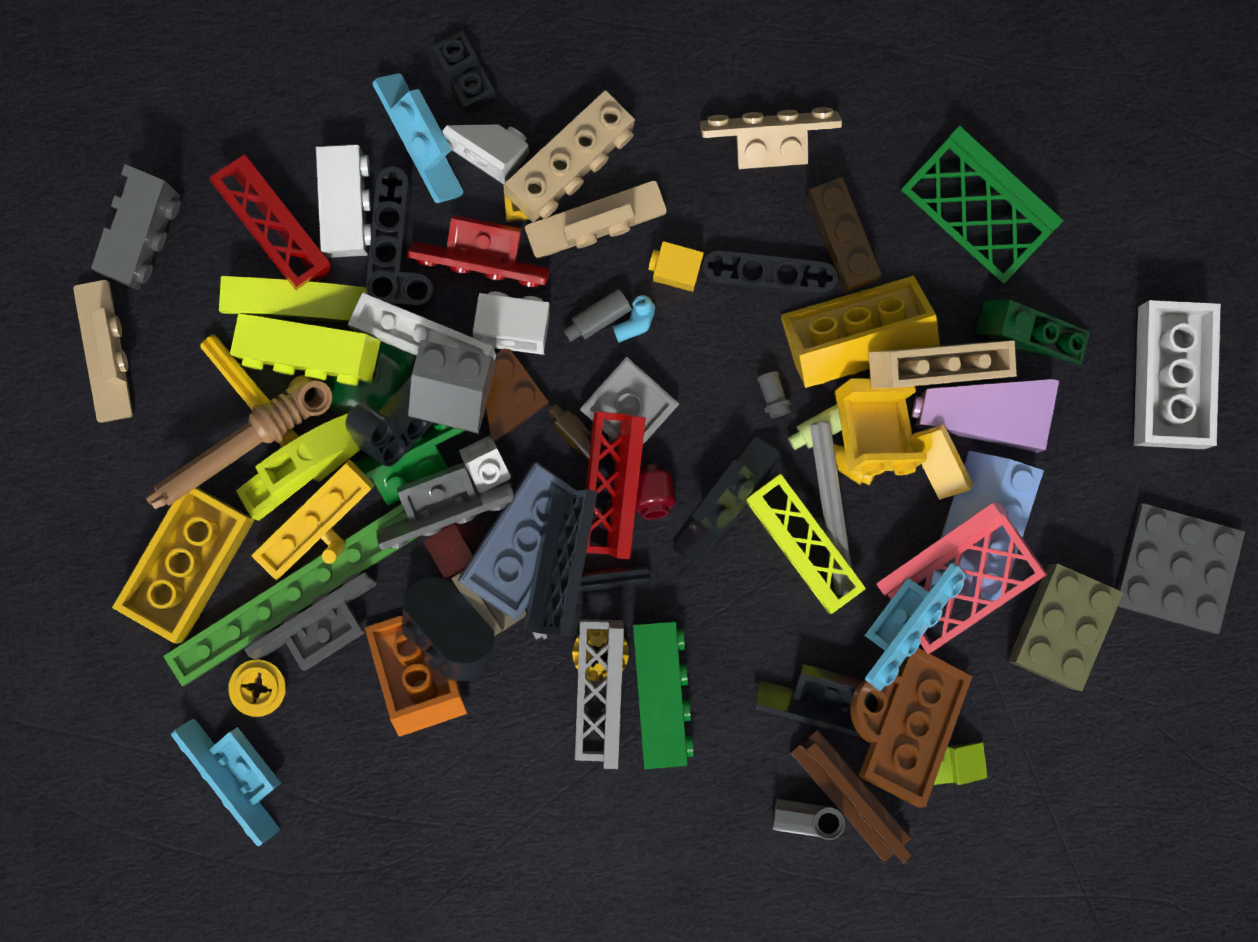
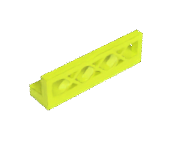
[746,474,866,614]

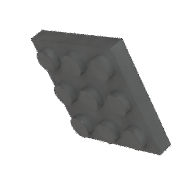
[1117,503,1245,634]

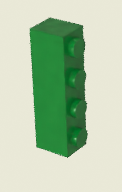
[633,622,694,769]

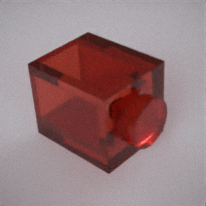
[424,524,474,579]

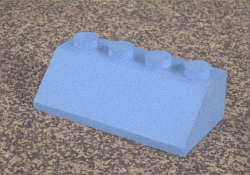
[931,451,1044,601]

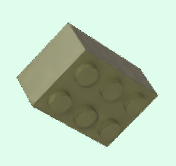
[1008,564,1124,691]

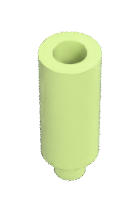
[788,404,842,450]

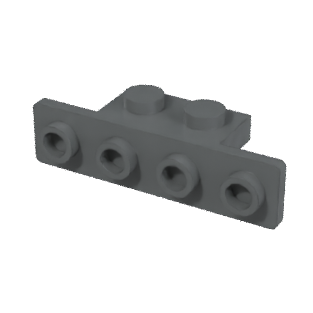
[376,462,515,550]
[245,572,377,671]

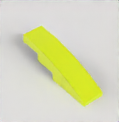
[219,276,368,322]

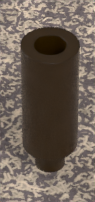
[547,403,604,463]

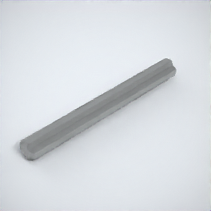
[810,421,854,595]

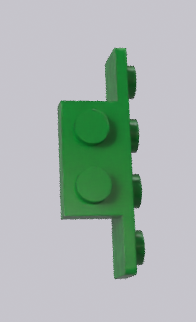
[352,423,464,506]

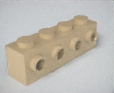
[504,90,635,223]

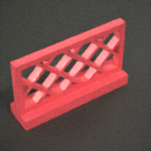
[877,502,1048,654]

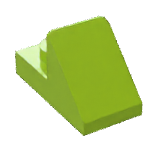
[934,742,988,785]

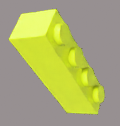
[230,313,380,386]

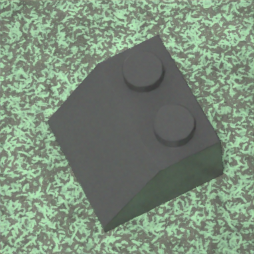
[408,340,497,434]

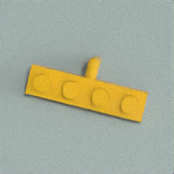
[251,459,375,581]

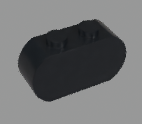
[401,577,495,681]

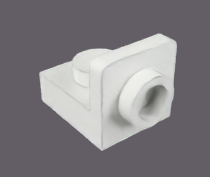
[459,435,511,493]

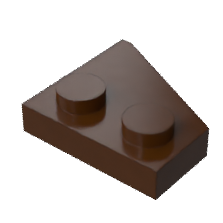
[486,348,549,443]

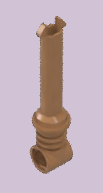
[146,375,332,509]

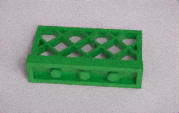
[901,126,1064,284]

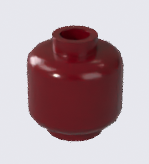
[635,465,676,520]

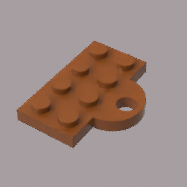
[850,648,972,808]

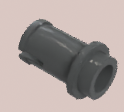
[757,371,792,418]

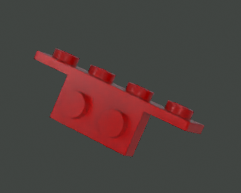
[407,215,550,287]

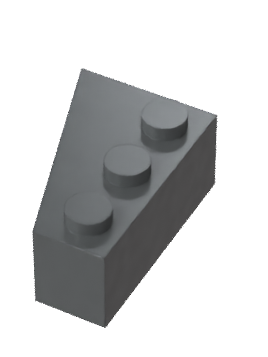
[91,164,181,290]

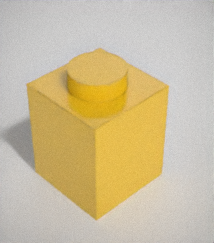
[648,241,704,292]

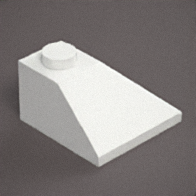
[443,125,529,185]

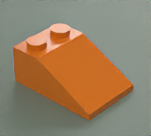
[365,615,467,737]

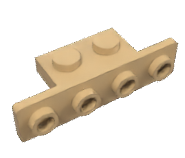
[700,107,842,169]
[525,181,666,259]
[73,280,133,423]

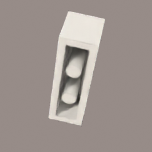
[316,145,372,258]

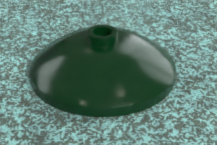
[320,329,417,417]

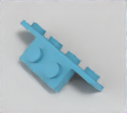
[372,73,463,203]
[865,562,966,691]
[171,719,281,846]

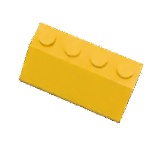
[781,276,940,388]

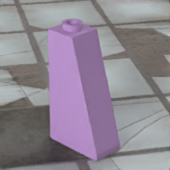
[911,379,1059,453]

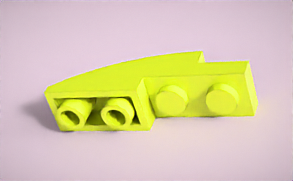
[236,413,361,521]

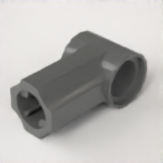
[773,798,845,840]

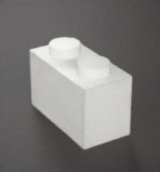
[473,292,549,355]

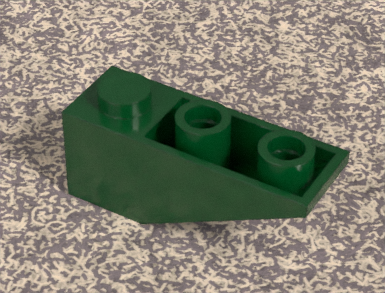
[976,300,1090,365]

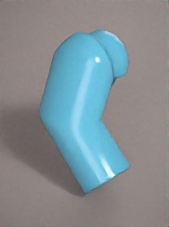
[612,295,655,343]

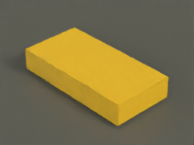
[909,424,974,500]

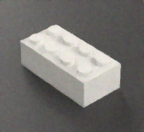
[1134,300,1221,449]

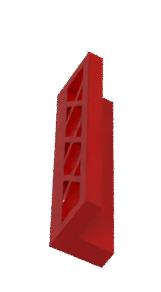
[210,154,330,290]
[586,411,646,559]

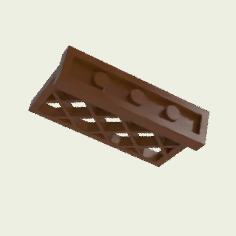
[790,729,912,863]

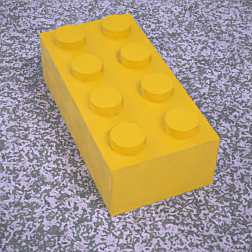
[112,487,255,643]

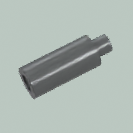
[563,289,632,342]

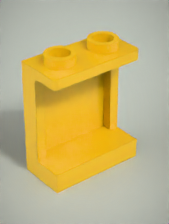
[835,379,927,476]

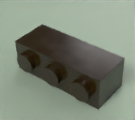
[806,177,881,294]

